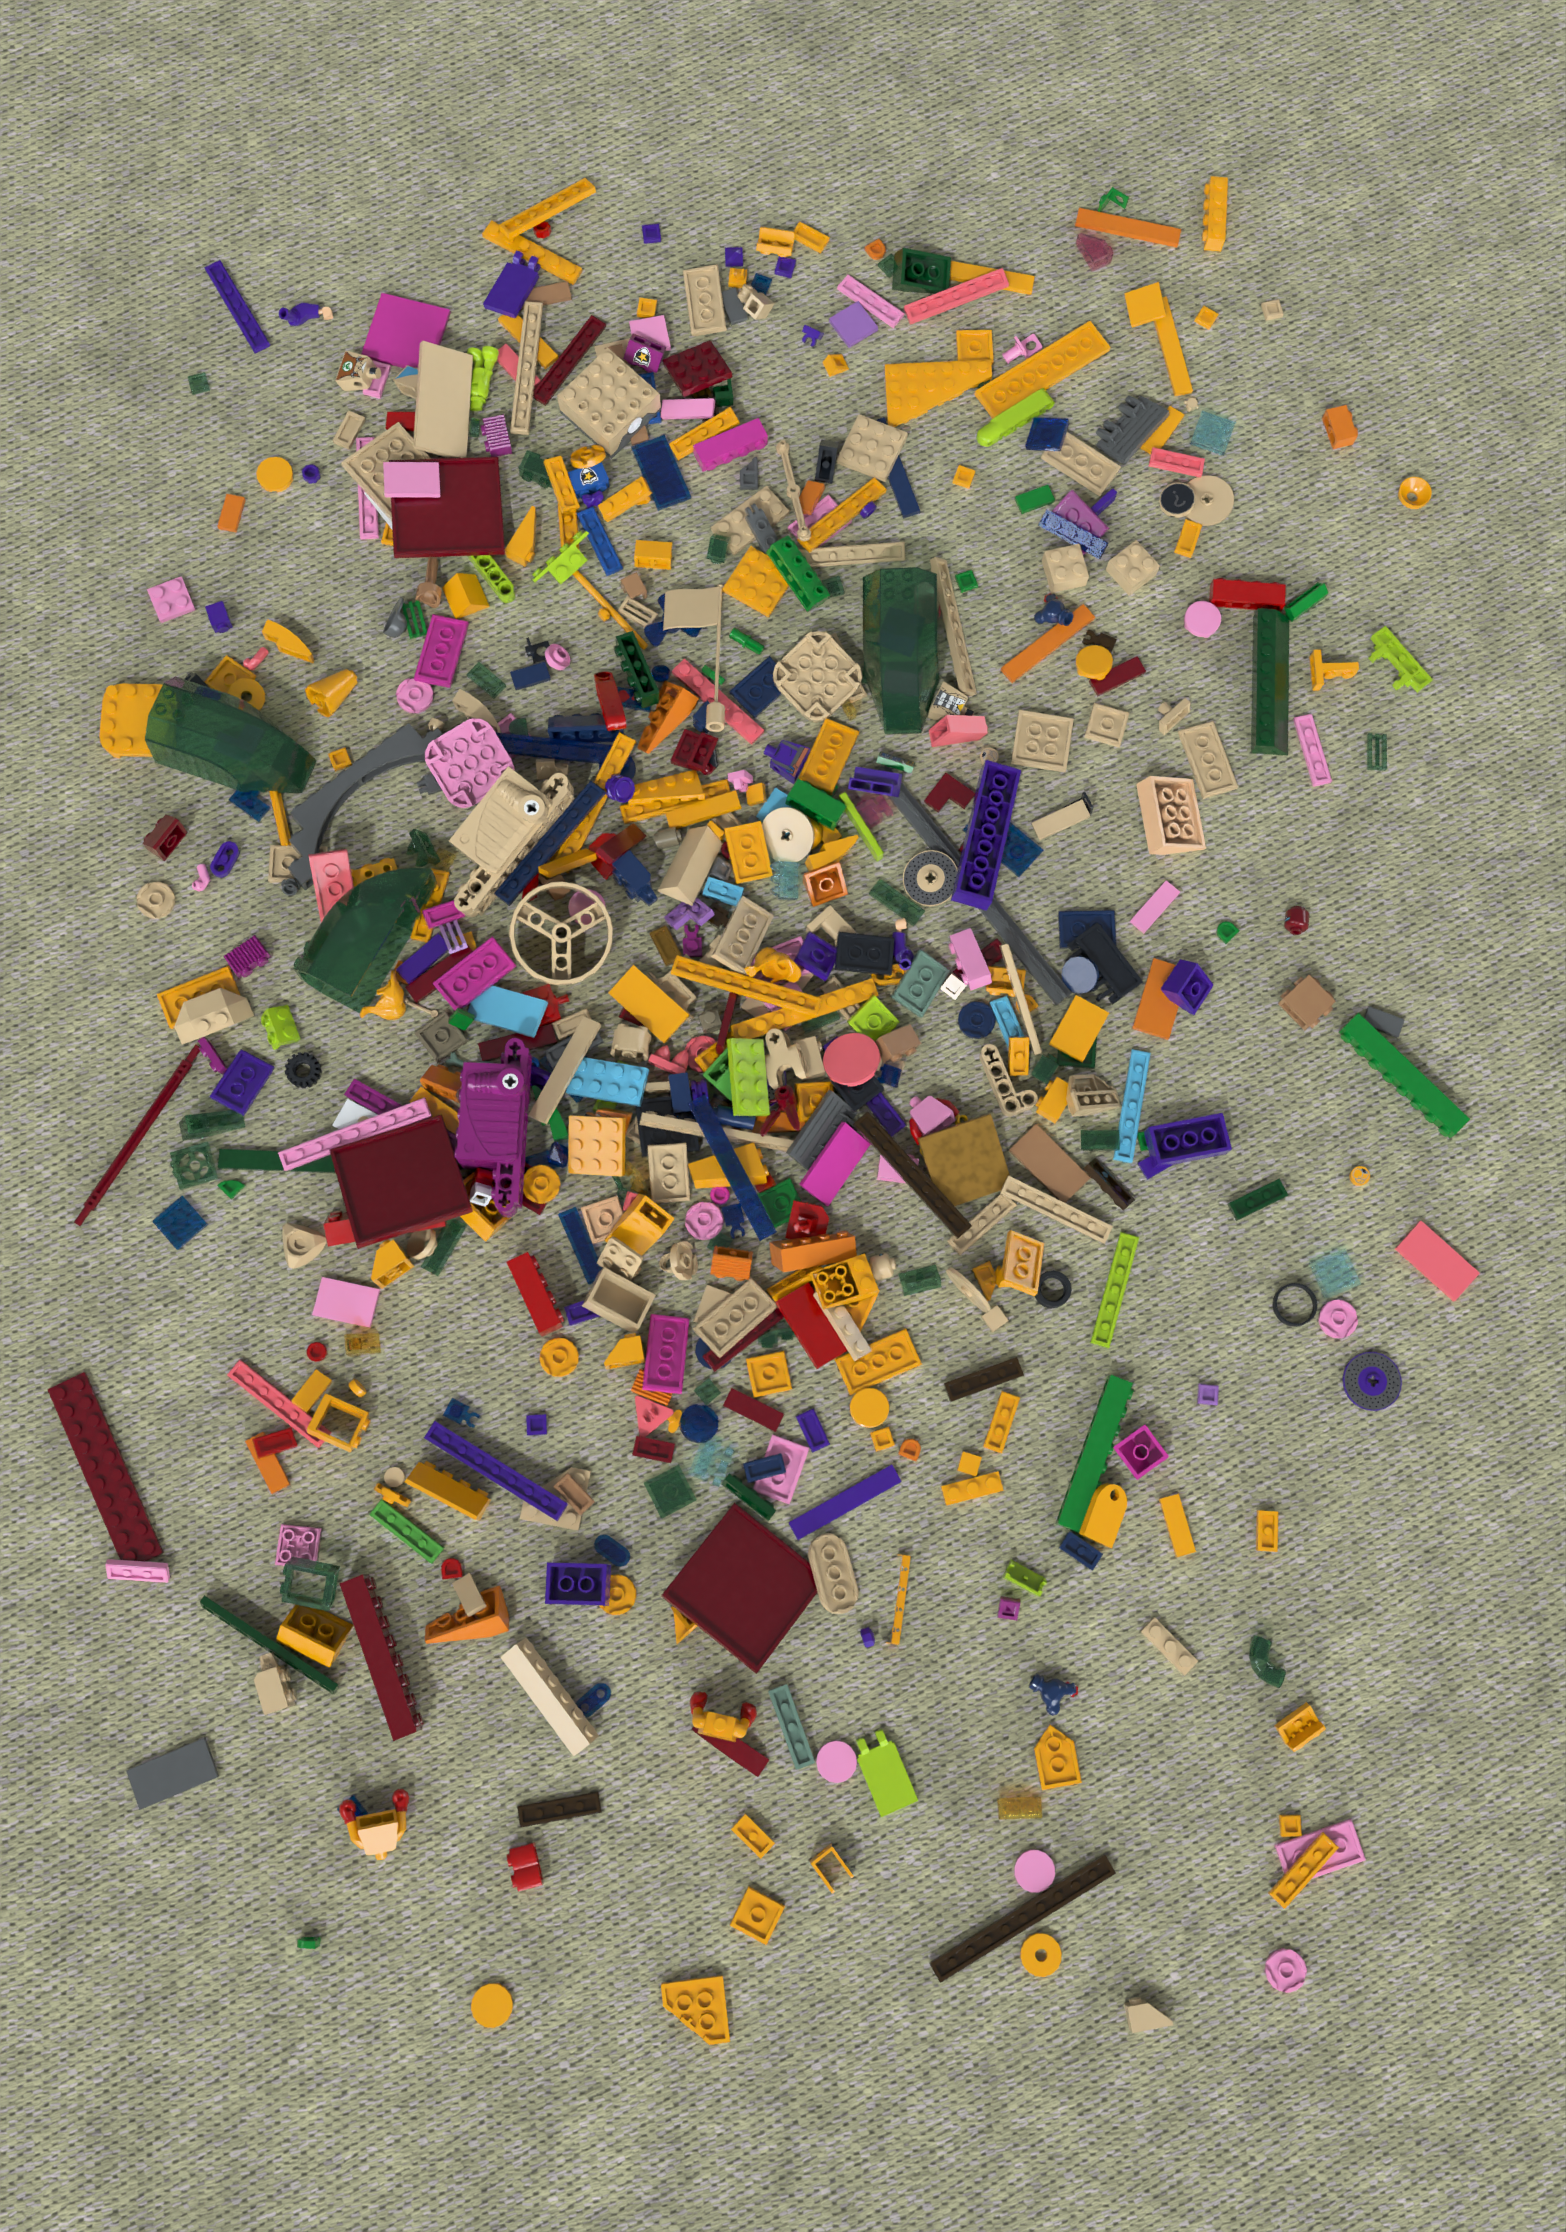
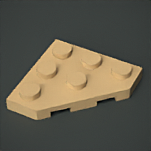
[520,1467,591,1531]

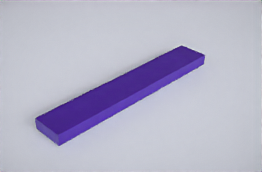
[204,260,270,354]
[822,1036,907,1137]
[788,1465,902,1540]

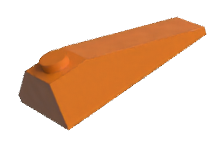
[637,681,699,754]
[425,1586,509,1644]

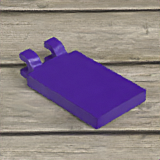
[483,251,541,318]

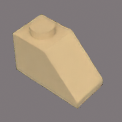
[1124,1997,1173,2033]

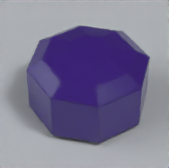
[302,464,321,484]
[860,1627,875,1648]

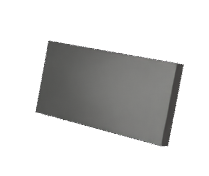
[126,1737,219,1810]

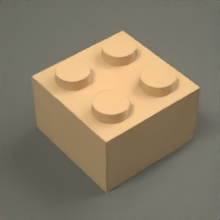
[1106,540,1160,596]
[1042,544,1089,593]

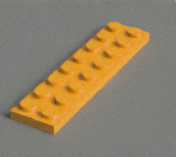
[974,321,1111,419]

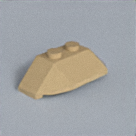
[174,988,254,1044]
[1066,1074,1122,1117]

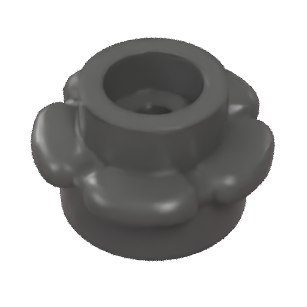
[281,878,300,896]

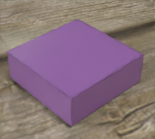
[1197,1384,1219,1406]

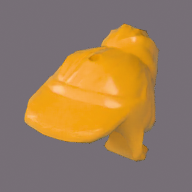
[744,947,801,983]
[359,970,406,1020]

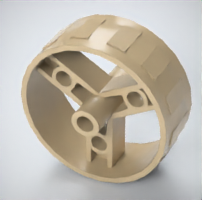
[509,881,613,985]

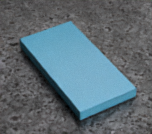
[467,986,548,1038]

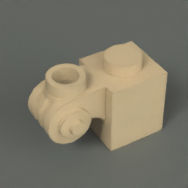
[737,284,775,320]

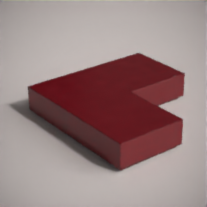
[924,773,975,813]

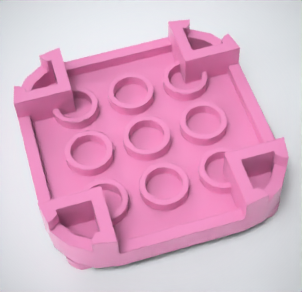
[425,718,515,808]

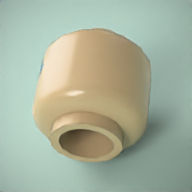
[868,1253,897,1280]

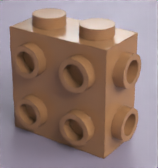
[1278,975,1336,1031]

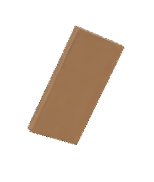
[1009,1124,1090,1203]

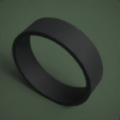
[1272,1283,1318,1327]

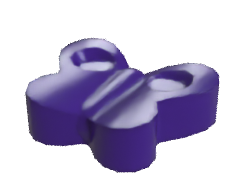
[582,491,604,509]

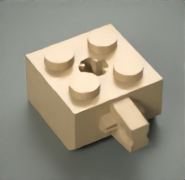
[254,1652,297,1715]

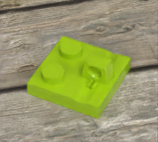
[847,995,900,1042]

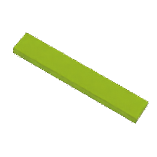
[1090,1232,1139,1349]

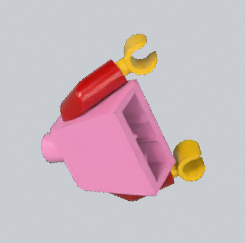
[909,1096,968,1156]

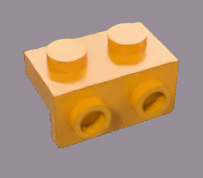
[756,226,795,257]
[985,966,1026,997]
[1274,1702,1326,1752]

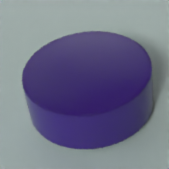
[859,501,877,519]

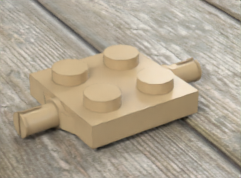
[646,971,697,1023]

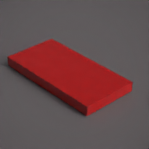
[775,1282,848,1369]

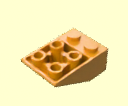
[604,1194,675,1256]
[810,1253,879,1310]

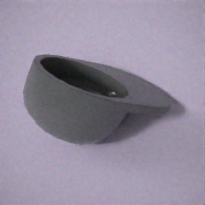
[383,597,407,638]

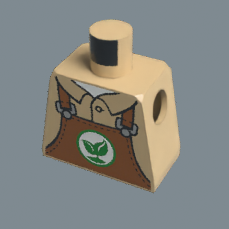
[335,351,381,391]

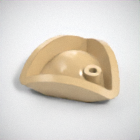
[282,1223,326,1269]

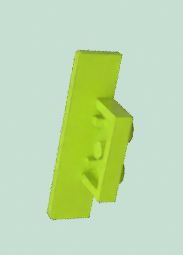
[531,530,589,585]

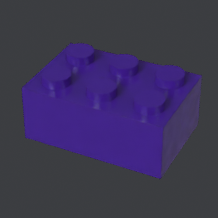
[545,1562,611,1606]

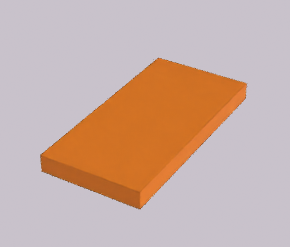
[1132,958,1179,1040]

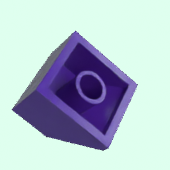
[1161,959,1214,1015]

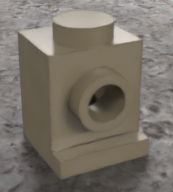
[698,1010,722,1035]

